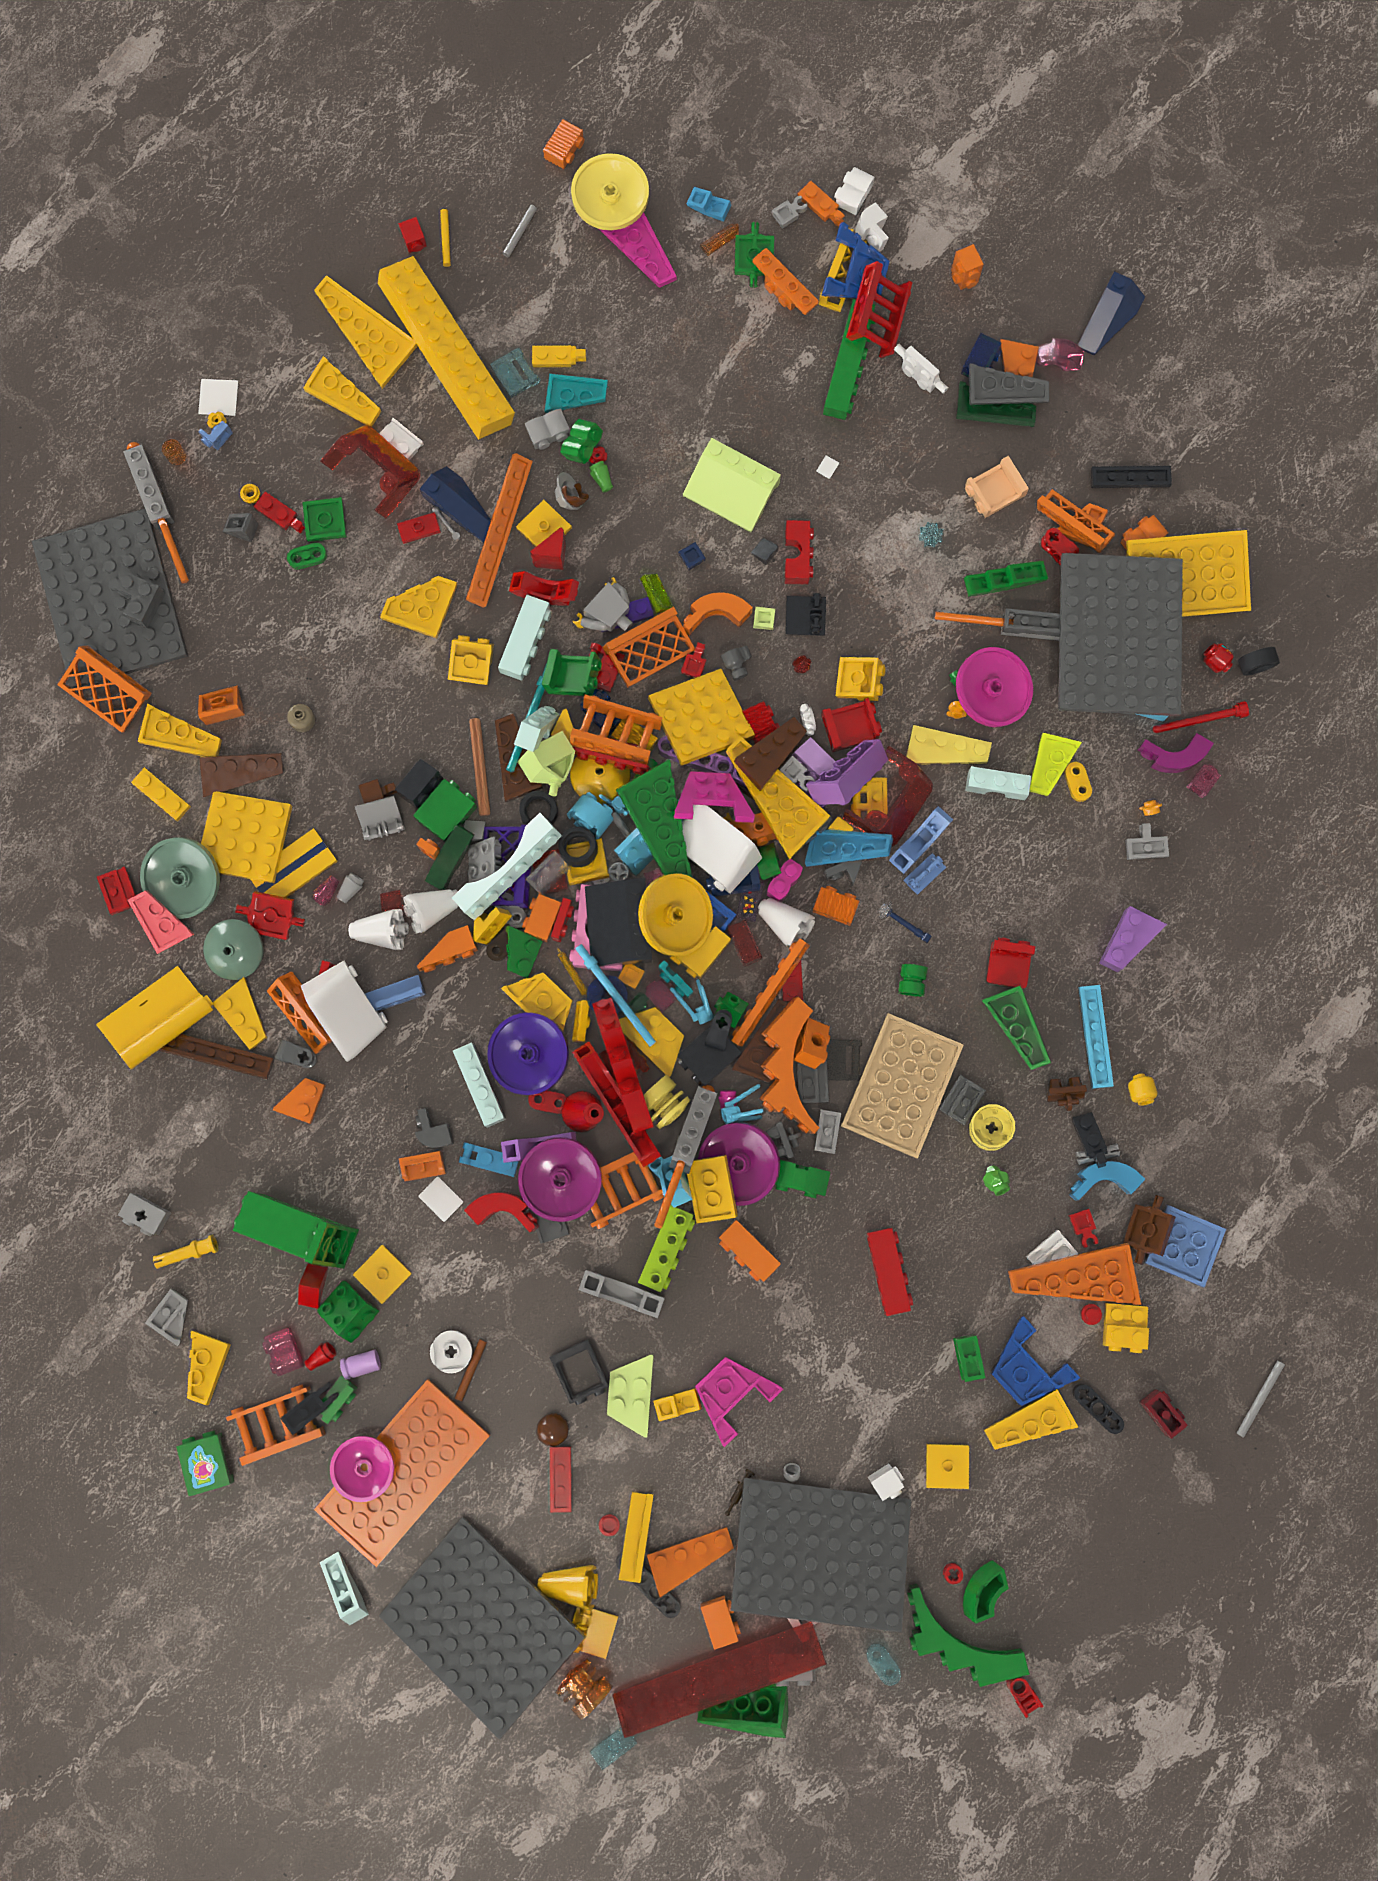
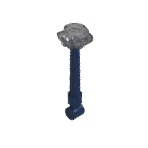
[878,901,932,943]

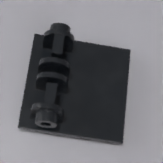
[785,593,826,636]

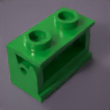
[953,1335,986,1382]

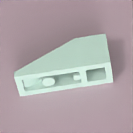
[320,1552,369,1625]

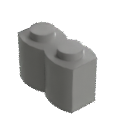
[525,408,570,450]

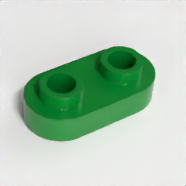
[287,543,327,570]

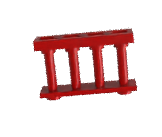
[846,261,912,358]

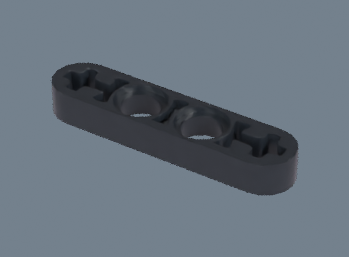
[616,1551,681,1618]

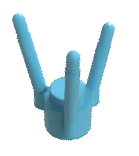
[599,794,628,816]
[670,979,714,1025]
[721,1084,763,1124]

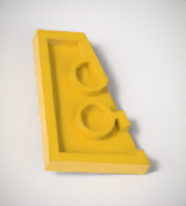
[213,977,267,1050]
[187,1331,231,1405]

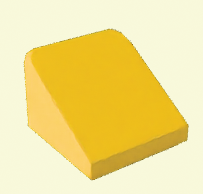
[828,817,854,832]

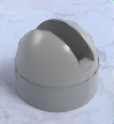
[784,1463,800,1482]

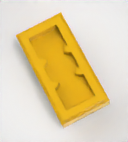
[572,1000,590,1043]

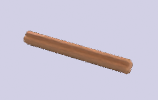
[469,718,490,816]

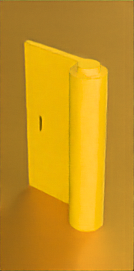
[96,966,214,1070]

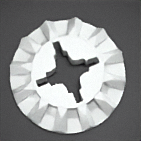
[800,703,816,736]

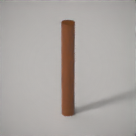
[455,1339,487,1401]

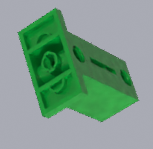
[233,1191,359,1269]

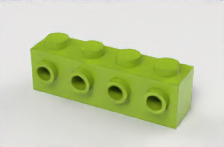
[638,1205,696,1292]

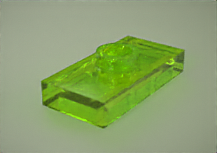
[640,574,673,613]

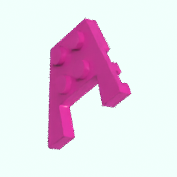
[674,771,755,823]
[695,1357,783,1447]

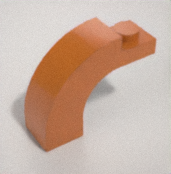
[683,593,753,636]

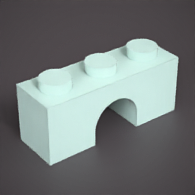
[965,766,1031,800]

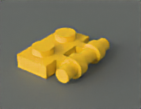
[851,778,888,819]

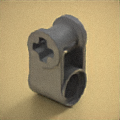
[275,1039,317,1068]

